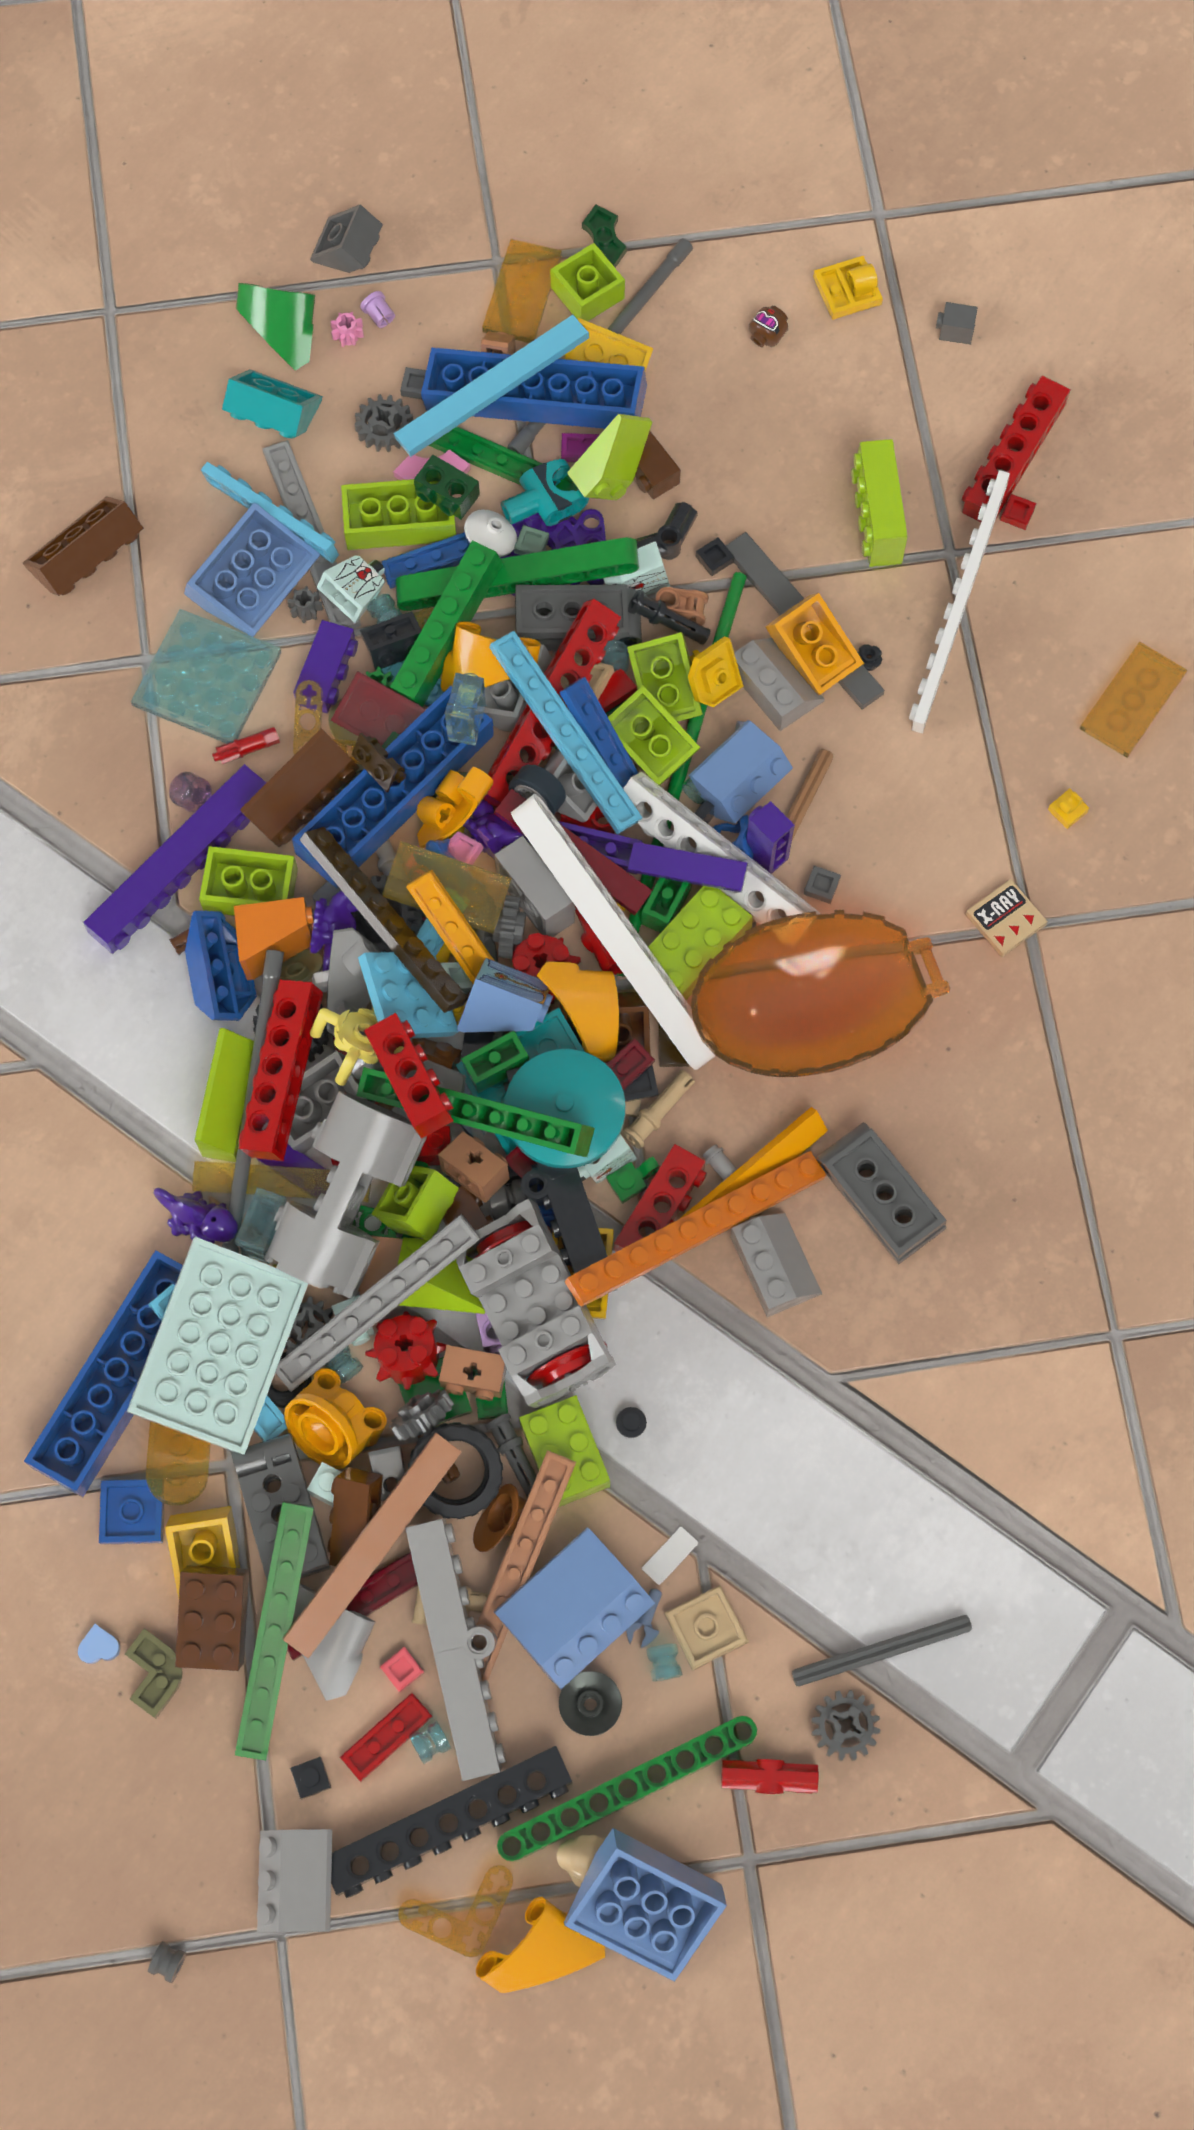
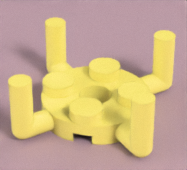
[310,1008,404,1086]

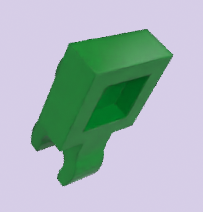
[606,1157,660,1204]

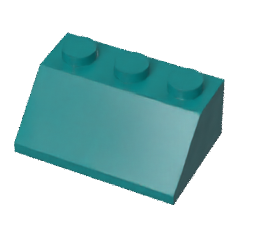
[222,369,323,439]

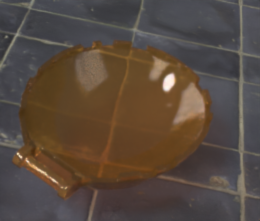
[691,910,951,1077]

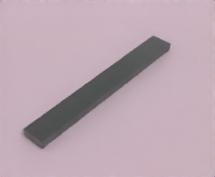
[726,532,885,709]

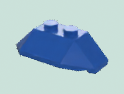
[185,911,257,1021]

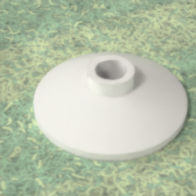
[464,510,517,557]

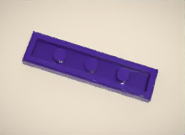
[628,842,748,893]

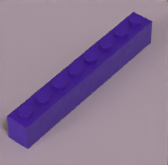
[83,764,267,954]

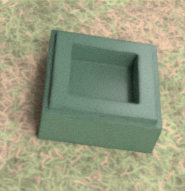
[514,525,549,555]

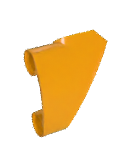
[417,767,493,849]
[475,1897,605,1993]

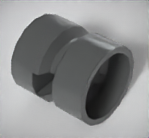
[489,1178,531,1221]

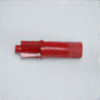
[212,727,280,764]

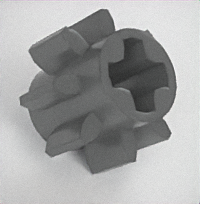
[287,586,323,623]

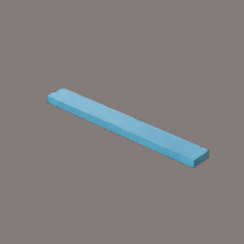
[394,315,589,457]
[489,631,643,835]

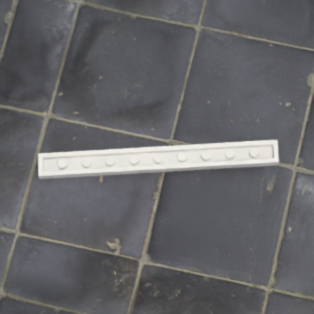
[909,470,1010,734]

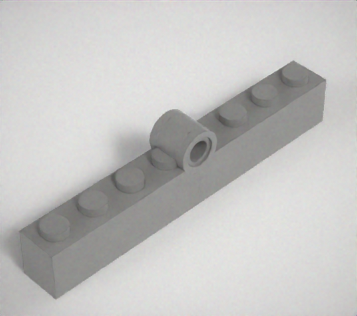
[405,1518,506,1781]

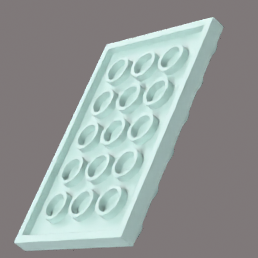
[127,1237,308,1455]

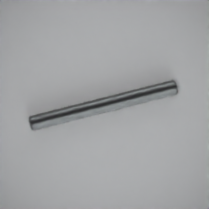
[792,1615,972,1687]

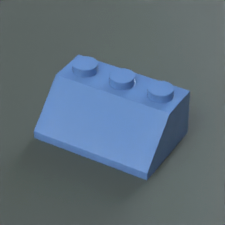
[689,720,793,824]

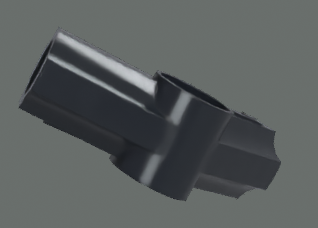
[635,502,698,560]

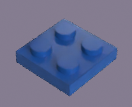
[99,1479,165,1544]

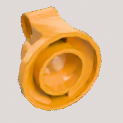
[284,1368,387,1469]

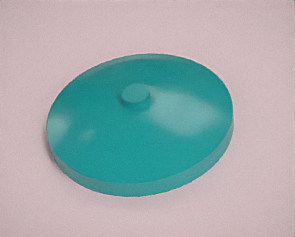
[504,1049,625,1168]

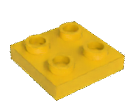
[813,255,883,320]

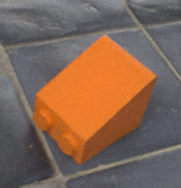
[234,897,314,980]

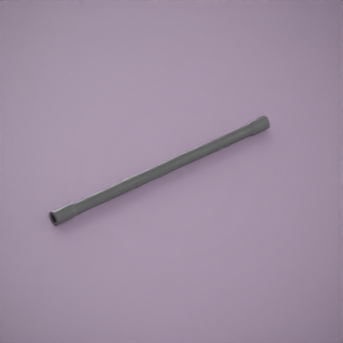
[508,238,693,454]
[221,950,284,1253]

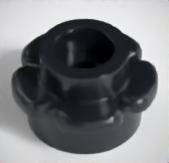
[857,644,883,671]

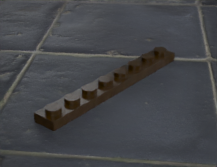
[300,827,468,1013]

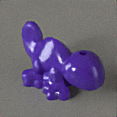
[463,799,527,860]
[310,890,358,971]
[153,1188,238,1244]

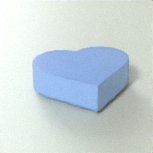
[78,1624,120,1664]

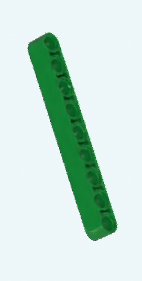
[395,537,639,611]
[497,1716,757,1862]

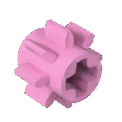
[331,312,364,347]

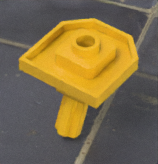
[688,636,744,707]

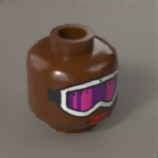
[749,305,788,347]

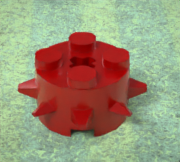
[512,933,581,1004]
[365,1311,447,1390]

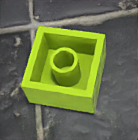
[550,243,625,321]
[371,1166,459,1240]

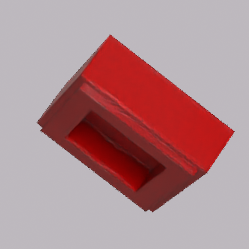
[1000,494,1037,530]

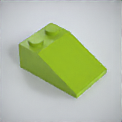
[567,414,652,500]
[627,632,703,722]
[608,685,700,786]
[397,1237,485,1314]

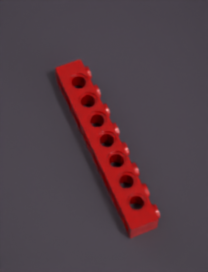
[483,599,621,808]

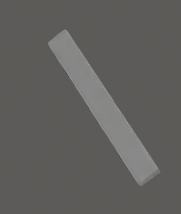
[262,440,361,629]
[275,1214,481,1392]

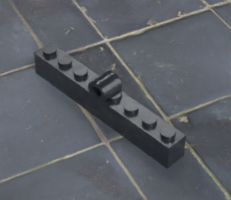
[503,1066,617,1293]

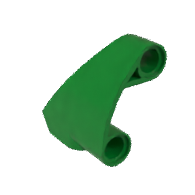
[236,283,315,371]

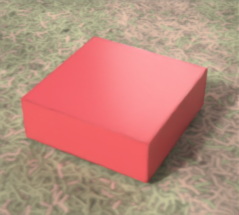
[380,1647,424,1693]

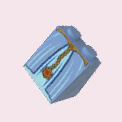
[457,958,553,1032]

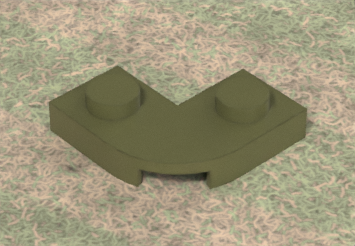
[125,1628,183,1719]

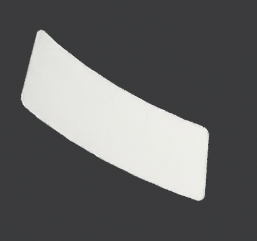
[642,1527,698,1585]

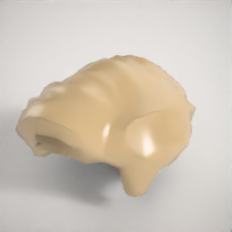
[557,1834,606,1888]

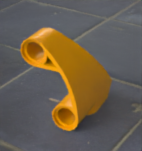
[441,621,541,696]
[537,962,619,1063]

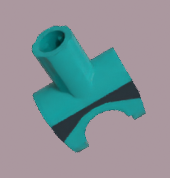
[501,459,589,526]

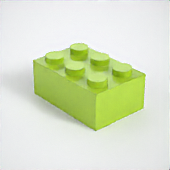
[199,846,298,916]
[519,1395,611,1508]

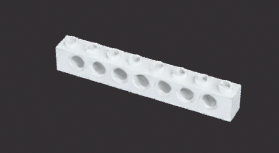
[623,772,820,947]

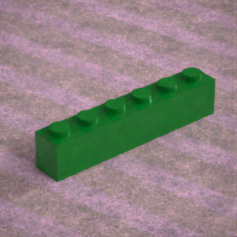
[390,540,503,707]

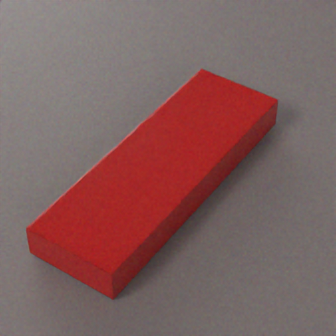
[340,1693,433,1782]

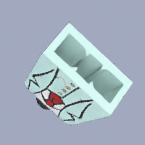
[603,542,670,595]
[317,555,385,623]
[577,1134,637,1183]

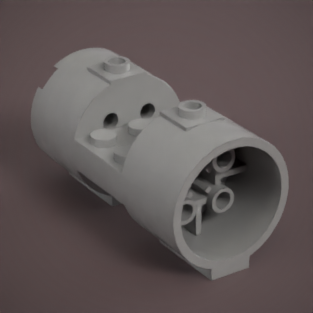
[264,1091,427,1299]

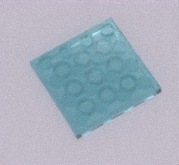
[131,609,282,743]

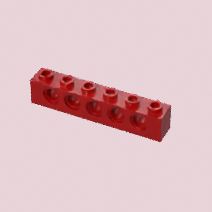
[961,375,1071,522]
[239,979,323,1161]

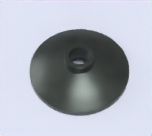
[559,1671,622,1736]

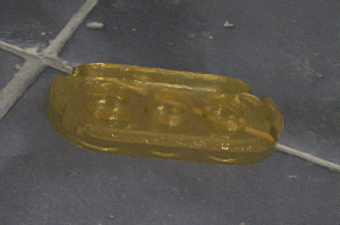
[146,1421,211,1505]

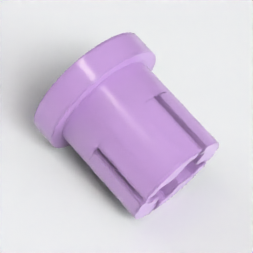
[360,291,395,328]

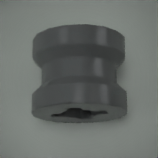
[148,1941,186,1983]

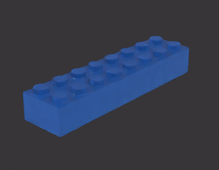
[421,347,647,429]
[292,686,494,889]
[24,1250,183,1497]

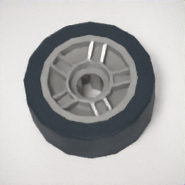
[508,764,566,815]

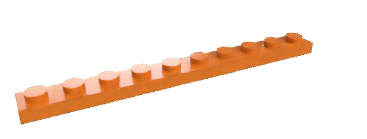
[565,1151,827,1307]

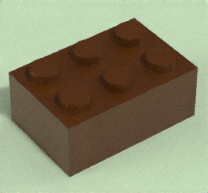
[175,1565,249,1671]

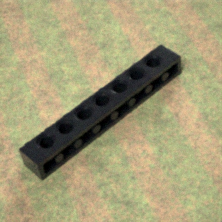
[331,1746,572,1899]

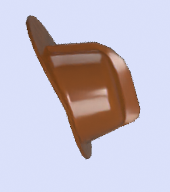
[473,1484,527,1552]

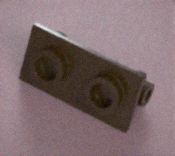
[351,733,406,792]

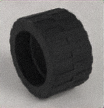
[408,1422,503,1519]

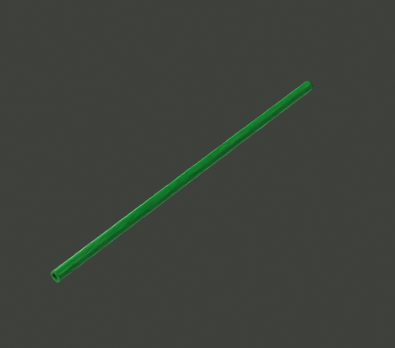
[617,572,747,977]

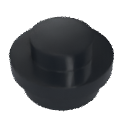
[616,1407,647,1438]

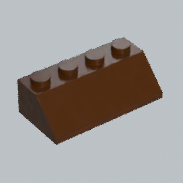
[23,496,144,596]
[240,728,360,847]

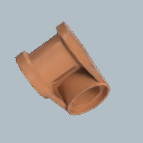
[655,587,709,626]

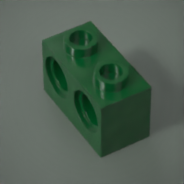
[414,454,480,520]

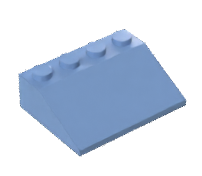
[184,502,321,637]
[494,1527,655,1689]
[564,1828,727,1982]

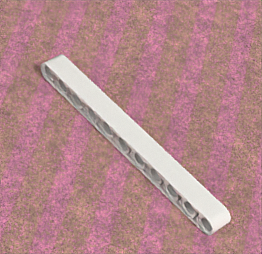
[511,794,720,1070]

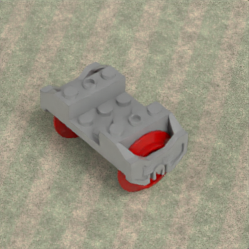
[456,1199,616,1408]

